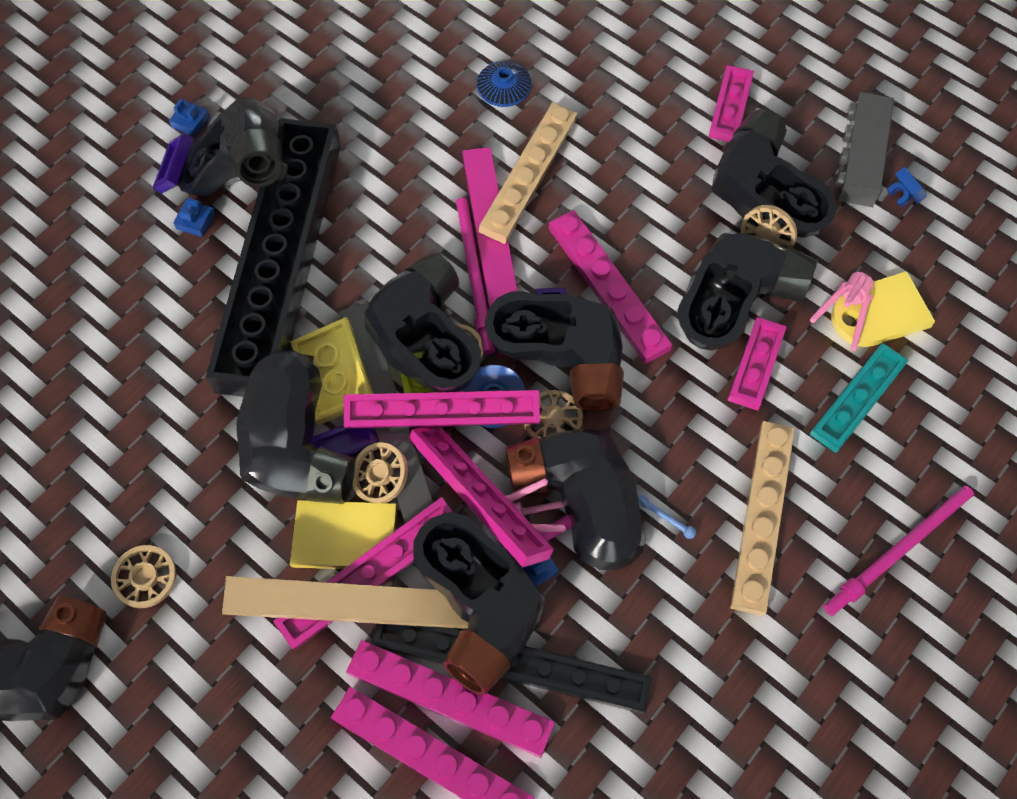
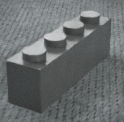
[835,92,894,207]

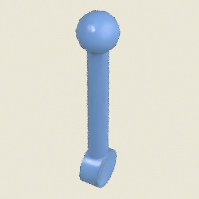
[637,494,696,539]

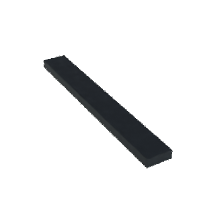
[371,624,652,714]

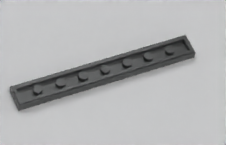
[338,303,433,524]

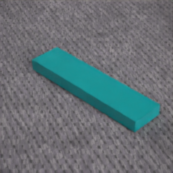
[810,343,909,453]

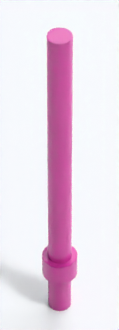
[456,198,495,355]
[823,486,974,616]

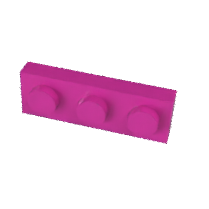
[708,65,754,142]
[728,317,787,411]

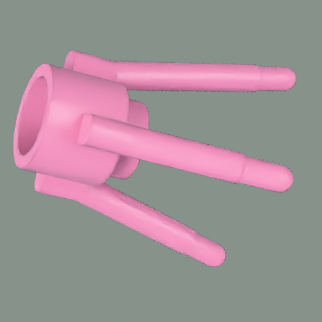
[810,272,874,351]
[505,479,566,532]

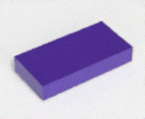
[153,133,193,194]
[311,425,378,457]

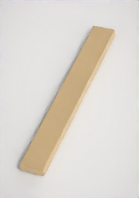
[222,576,469,629]

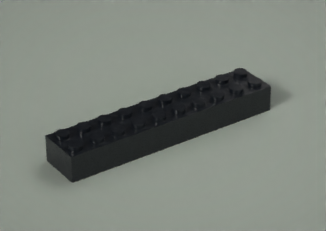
[206,118,341,397]

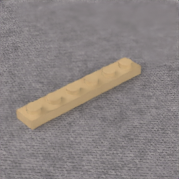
[479,102,578,244]
[730,421,795,616]

